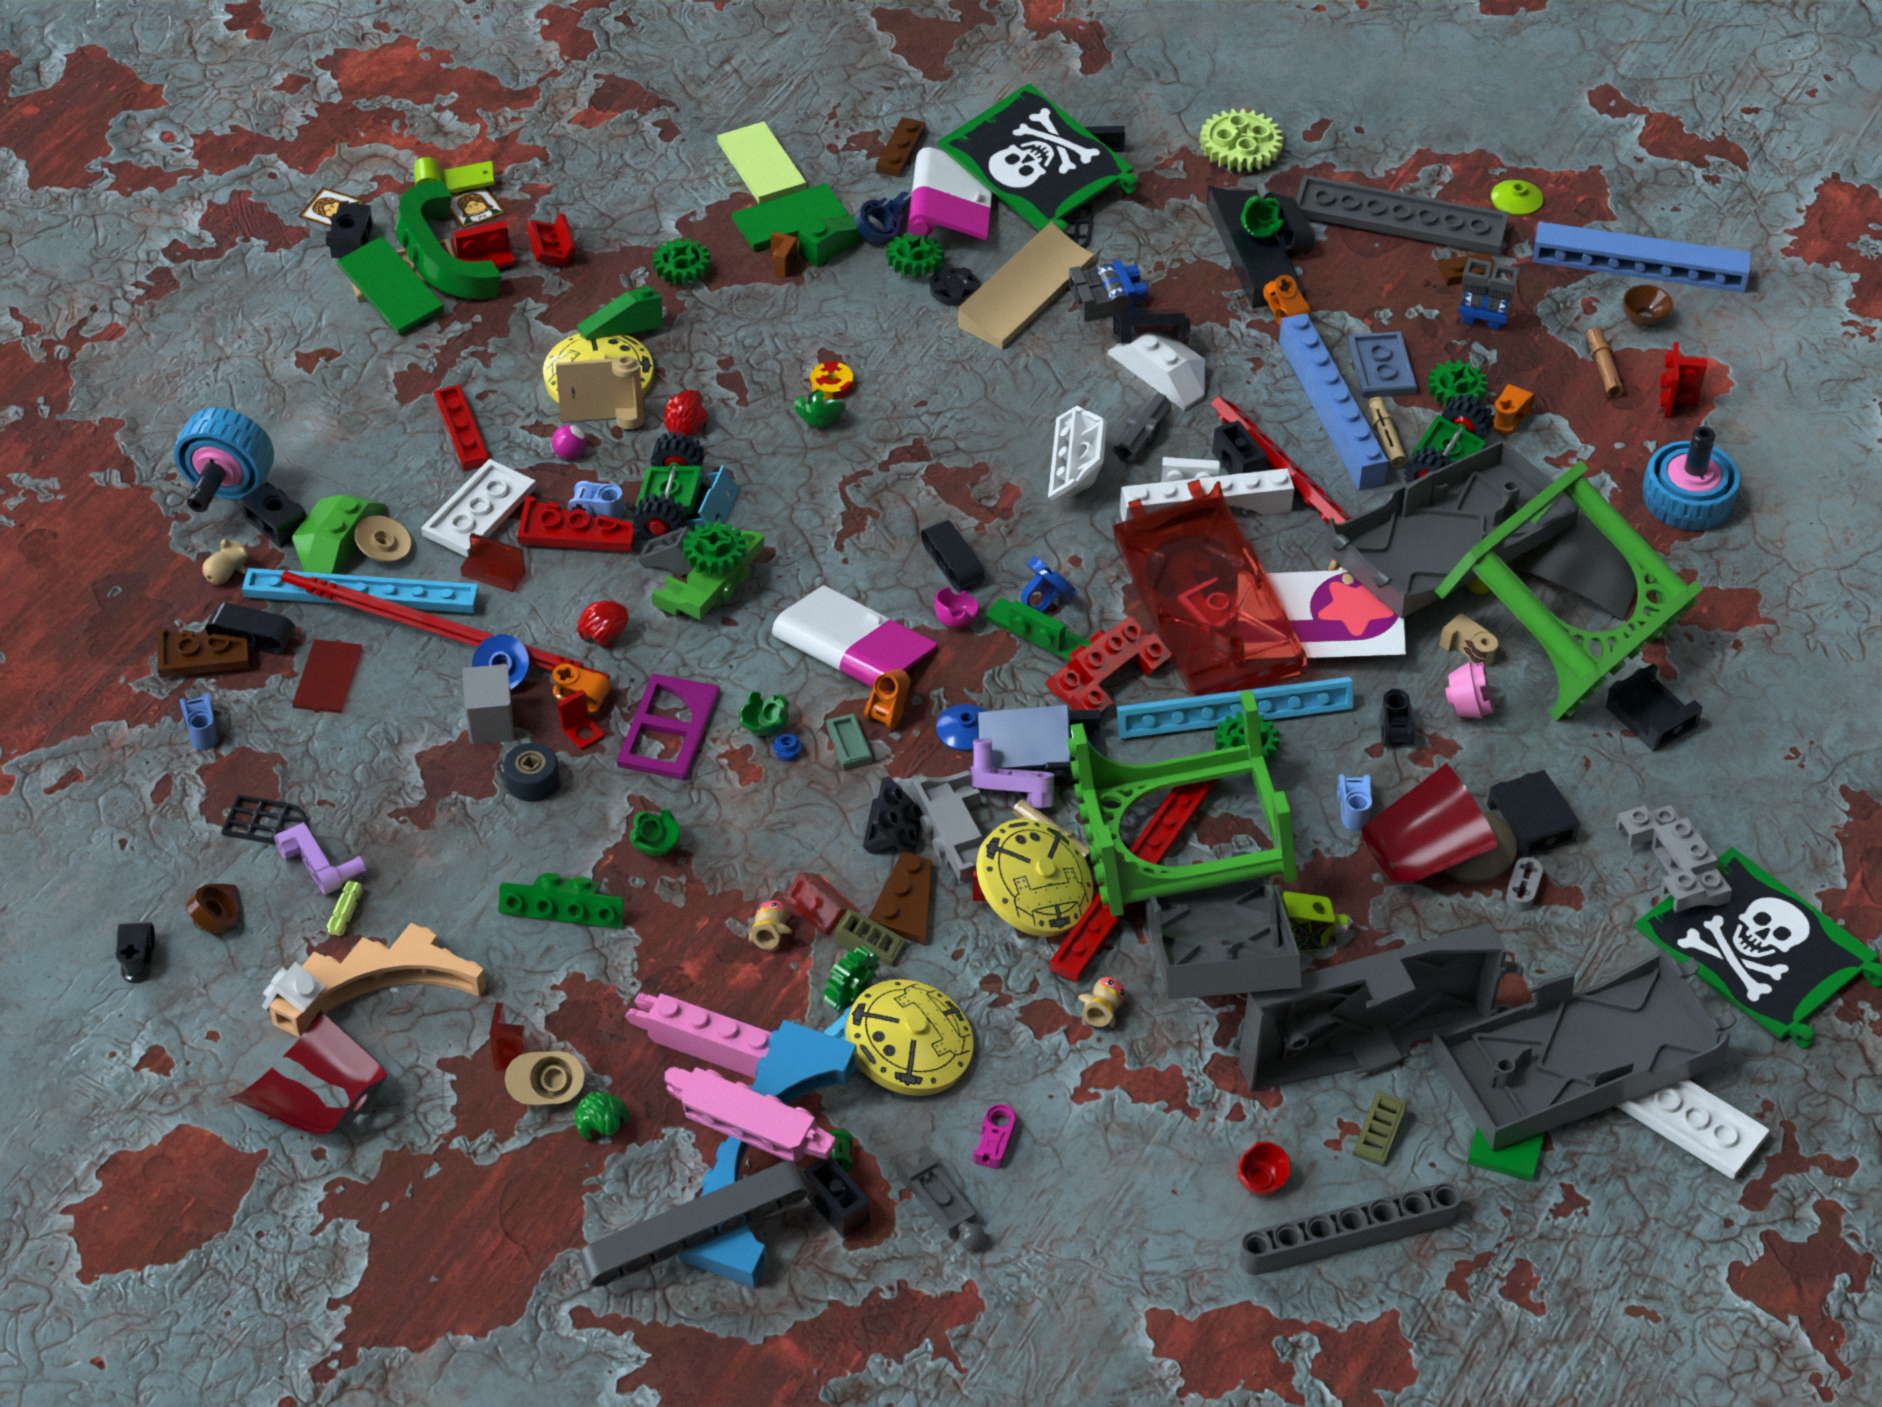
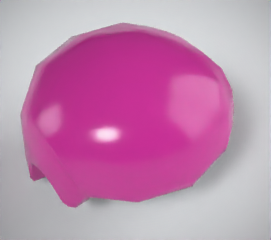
[934,587,980,628]

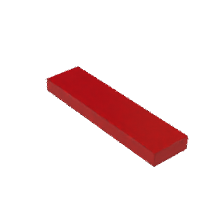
[433,385,490,472]

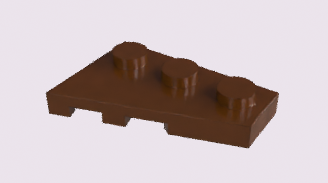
[157,626,249,678]
[868,851,932,946]

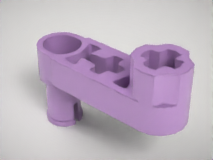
[971,739,1054,808]
[274,822,367,895]

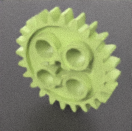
[1199,109,1283,172]

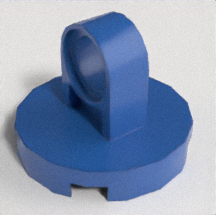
[1021,556,1078,612]

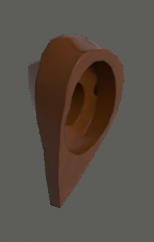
[186,884,239,936]

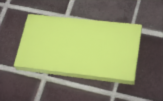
[717,122,806,204]

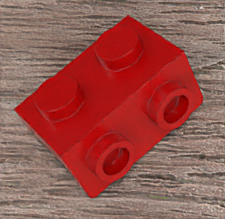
[526,213,576,267]

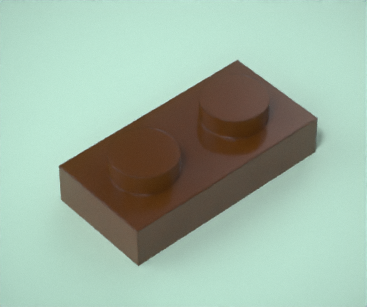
[1438,252,1495,286]

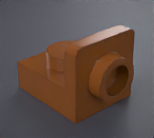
[770,232,797,277]

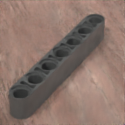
[579,1160,809,1287]
[1239,1183,1462,1275]

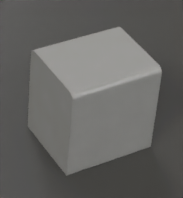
[462,664,515,744]

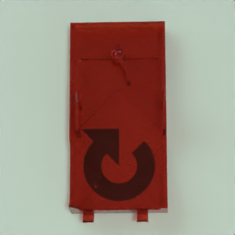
[1113,479,1307,697]

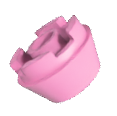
[1445,661,1495,719]

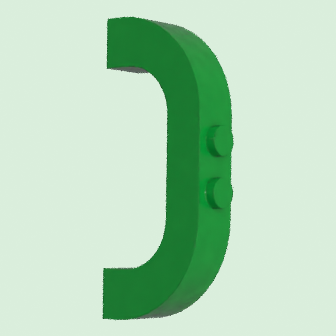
[395,181,502,299]

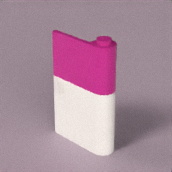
[908,147,992,240]
[772,585,938,690]

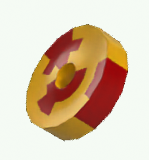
[810,362,854,400]

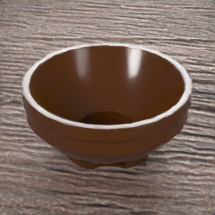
[1623,285,1673,326]

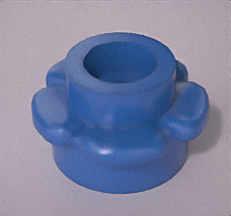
[772,734,802,762]

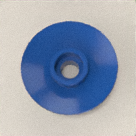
[472,634,530,690]
[936,704,987,752]

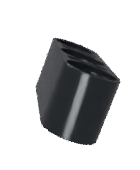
[1262,191,1315,255]
[921,520,985,591]
[205,602,296,655]

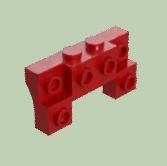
[1045,615,1173,713]

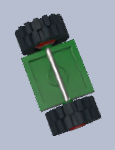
[1404,394,1495,483]
[632,431,705,541]

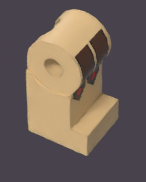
[1439,613,1498,667]

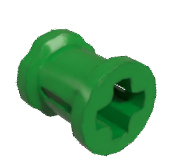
[828,1130,853,1172]

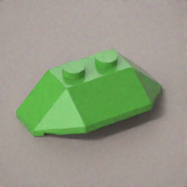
[292,495,386,574]

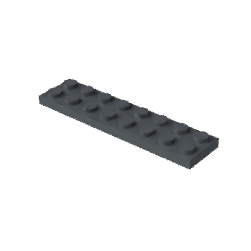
[1296,175,1509,254]

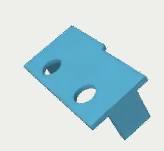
[686,465,739,533]

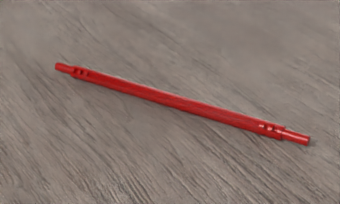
[281,571,610,680]

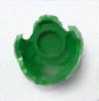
[1240,195,1284,238]
[794,389,846,428]
[739,691,790,736]
[630,808,681,857]
[575,1091,629,1141]

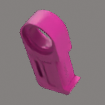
[973,1104,1015,1169]

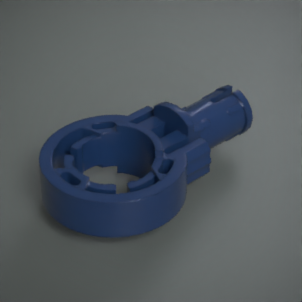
[855,191,911,245]

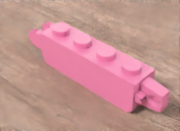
[625,993,772,1078]
[664,1066,836,1162]

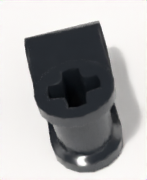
[1380,689,1415,746]
[115,922,155,983]

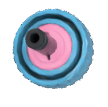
[174,408,274,512]
[1642,426,1741,531]

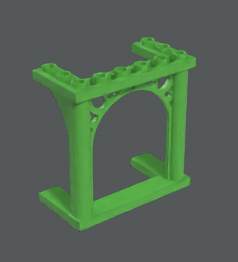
[1435,460,1703,721]
[1067,690,1297,917]

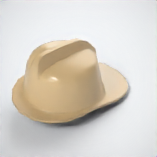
[505,1051,585,1105]

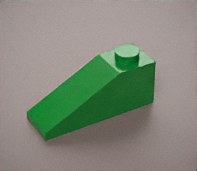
[798,215,864,268]
[577,286,663,340]

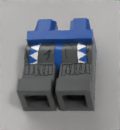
[1458,257,1520,330]
[1069,259,1148,322]

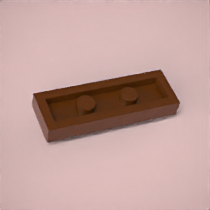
[876,117,926,178]

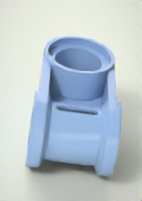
[568,481,625,519]
[1337,774,1372,831]

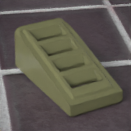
[835,909,906,966]
[1352,1092,1407,1166]

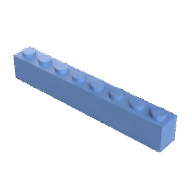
[1532,222,1751,293]
[1279,313,1388,491]

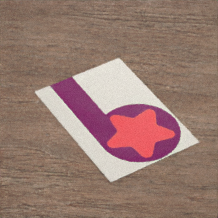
[1238,570,1406,660]

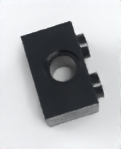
[326,203,373,259]
[1212,420,1267,475]
[241,481,306,548]
[802,1155,870,1239]

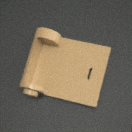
[555,356,644,429]

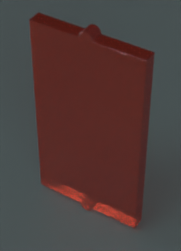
[292,639,362,713]

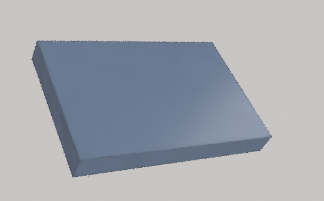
[1347,331,1417,398]
[978,705,1071,770]

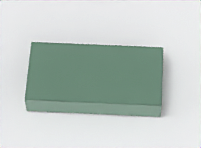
[826,713,872,770]

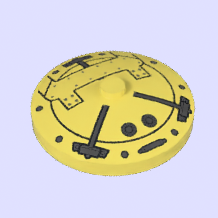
[543,333,654,403]
[976,819,1093,937]
[845,980,973,1096]

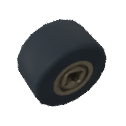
[503,743,560,801]

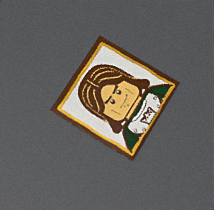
[450,186,507,228]
[298,187,365,227]

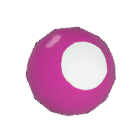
[551,425,587,460]

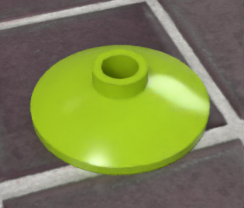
[1491,180,1543,216]

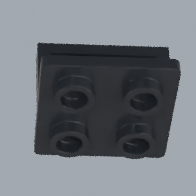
[863,776,923,855]

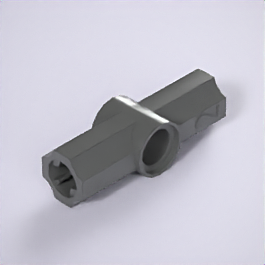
[1114,392,1172,463]

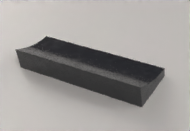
[1206,185,1304,308]

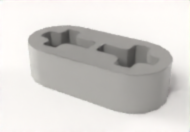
[1506,857,1543,912]

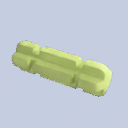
[327,880,363,936]

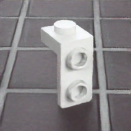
[261,962,325,1013]

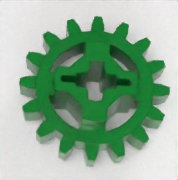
[886,233,944,277]
[653,238,711,286]
[1427,360,1488,408]
[683,521,746,576]
[1214,711,1280,766]
[823,945,880,1012]

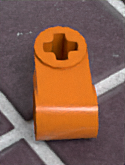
[1263,275,1311,326]
[1493,384,1535,434]
[552,664,612,713]
[864,669,910,729]

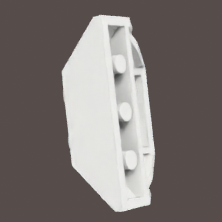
[1108,331,1205,411]
[1048,406,1107,501]

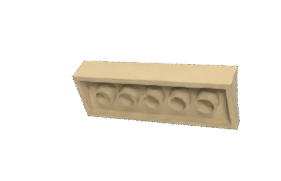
[958,221,1094,349]

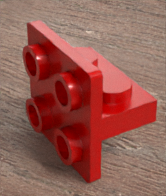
[451,221,515,269]
[1660,342,1707,418]

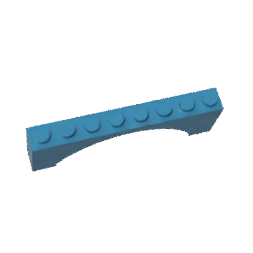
[678,1020,858,1288]

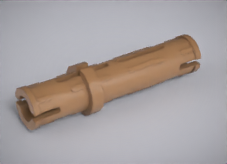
[1586,327,1624,398]

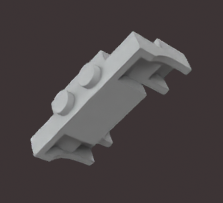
[912,770,982,881]
[1616,805,1732,912]

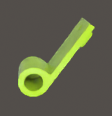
[414,157,495,193]

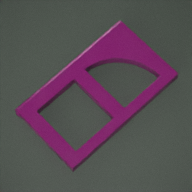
[617,673,721,780]

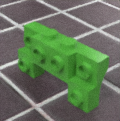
[652,521,764,620]

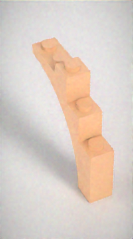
[269,923,486,1038]

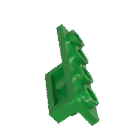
[986,598,1092,661]
[498,873,624,929]

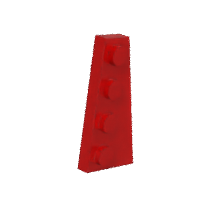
[517,495,635,552]

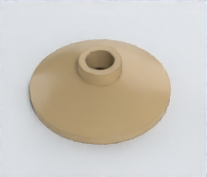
[354,515,411,562]

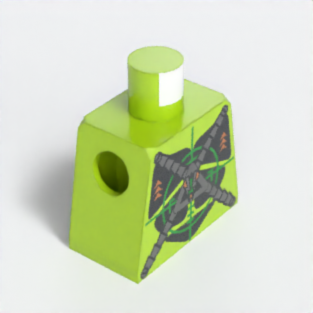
[1281,892,1348,952]

